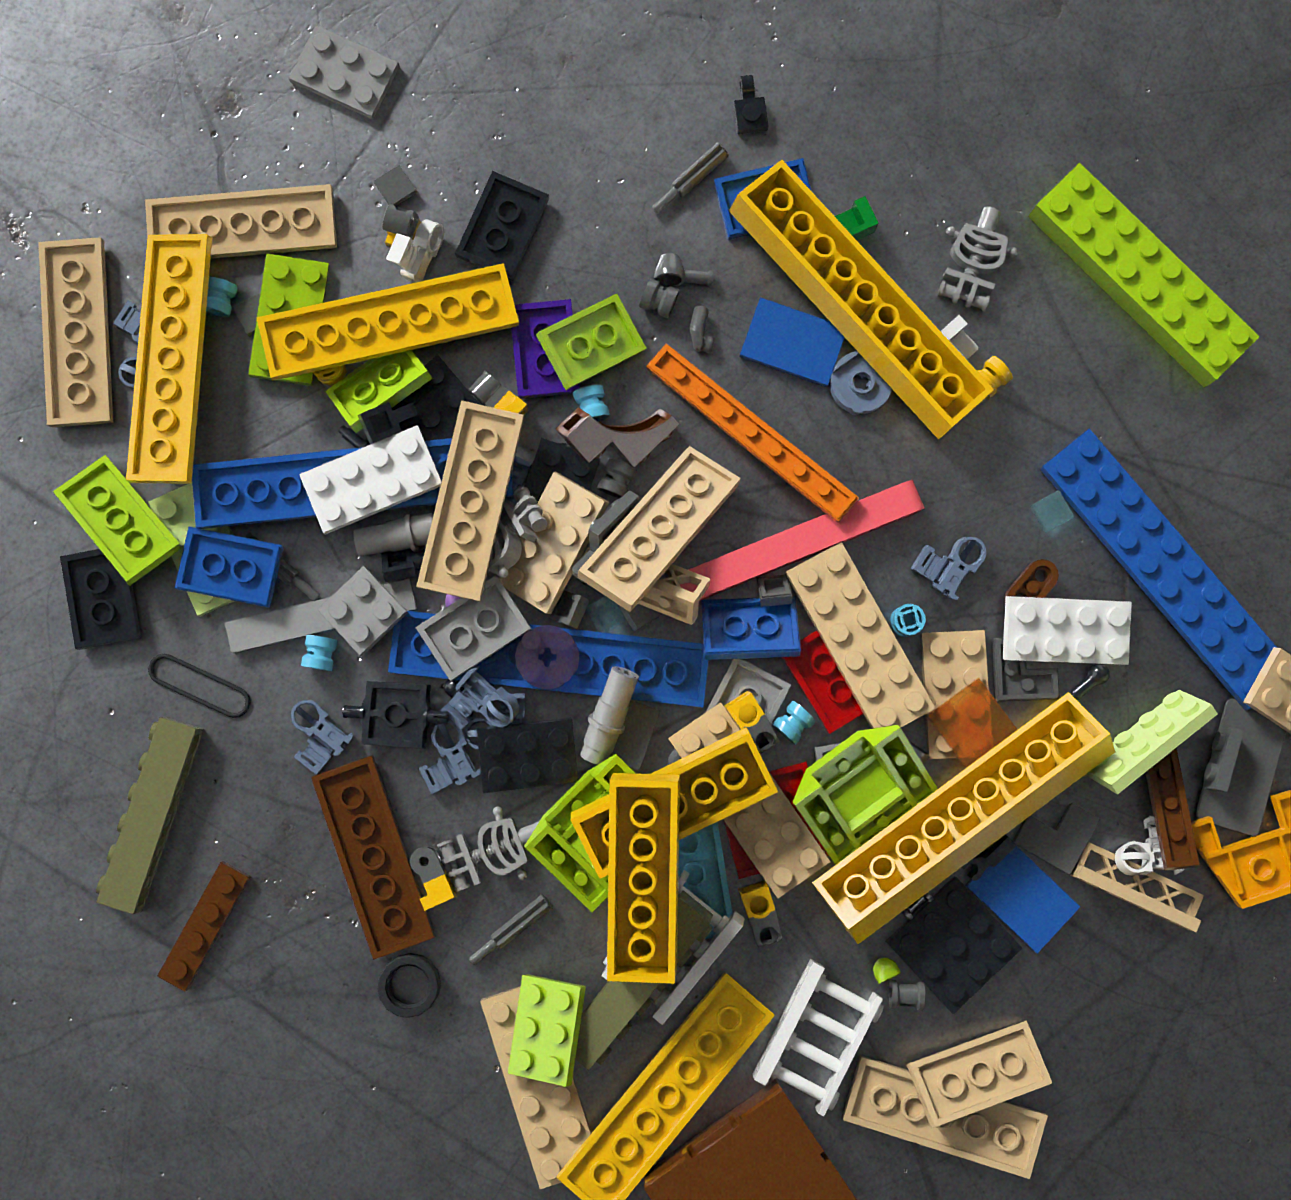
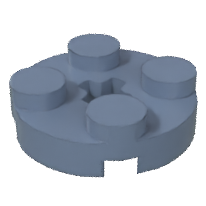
[829,352,892,416]

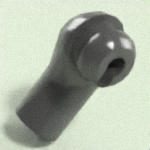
[690,306,714,353]

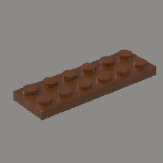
[311,755,436,960]

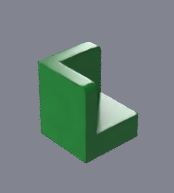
[835,196,879,241]

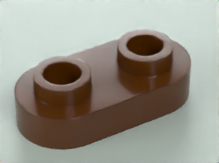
[1004,559,1059,601]

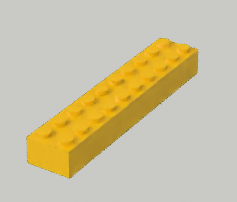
[729,160,994,440]
[812,692,1115,944]

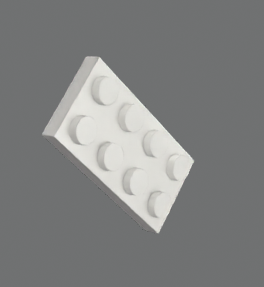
[299,425,442,535]
[1003,596,1132,665]

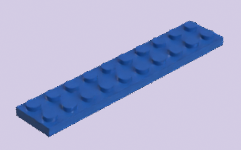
[1040,428,1277,710]
[192,438,514,529]
[388,611,709,708]

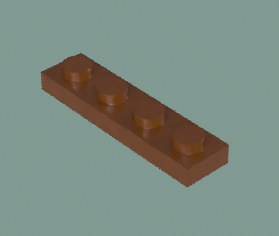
[1146,747,1200,871]
[157,861,251,992]

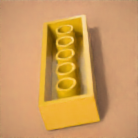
[571,727,778,879]
[607,773,680,984]

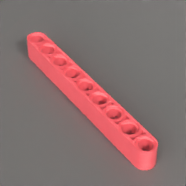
[668,480,925,601]

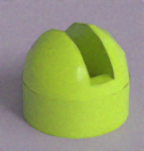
[873,957,901,984]

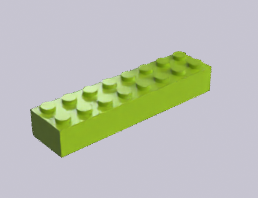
[1028,162,1260,388]

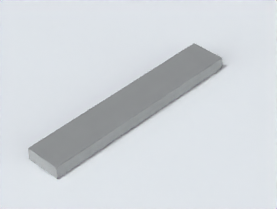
[225,578,418,654]

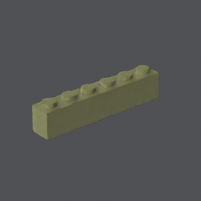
[96,717,204,914]
[575,890,713,1070]

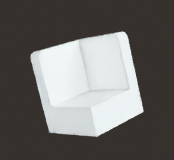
[941,315,978,360]

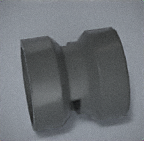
[639,278,680,319]
[597,459,637,499]

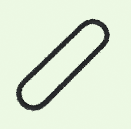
[148,653,250,718]

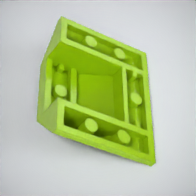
[793,725,938,865]
[524,754,636,913]

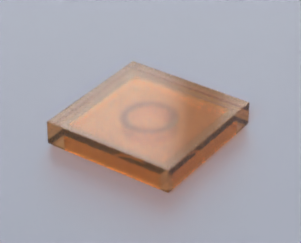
[926,678,1017,767]

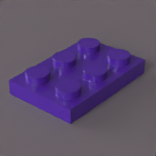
[511,299,580,399]

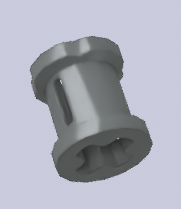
[888,980,925,1011]

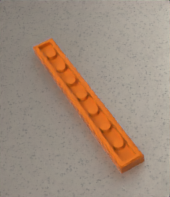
[646,343,859,523]

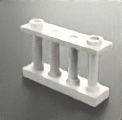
[602,870,745,1025]
[752,959,884,1117]

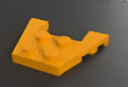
[1191,790,1291,909]

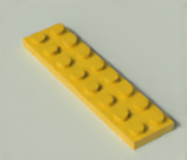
[126,234,212,484]
[256,263,519,381]
[557,972,775,1200]

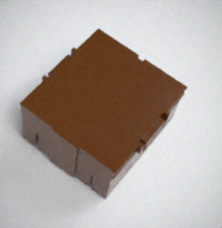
[644,1079,857,1200]

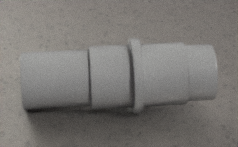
[353,512,434,557]
[580,666,639,765]

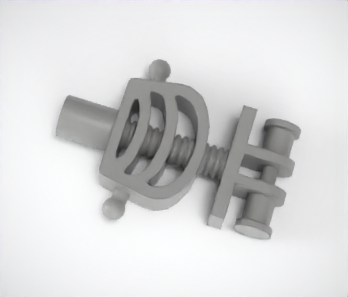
[937,207,1018,312]
[488,487,547,578]
[437,806,539,892]

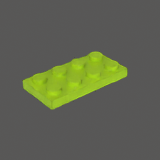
[248,253,329,386]
[53,455,182,586]

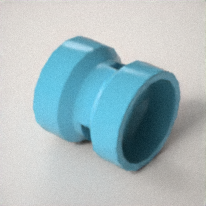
[206,277,238,317]
[573,385,610,422]
[889,604,926,637]
[301,635,338,671]
[772,701,816,745]

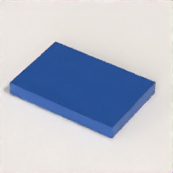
[713,158,811,240]
[739,297,845,388]
[175,527,284,608]
[701,596,801,660]
[965,846,1080,954]

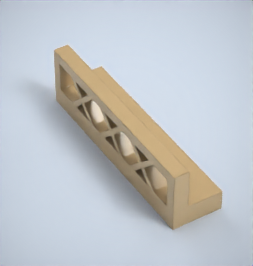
[580,546,710,625]
[1070,842,1204,932]

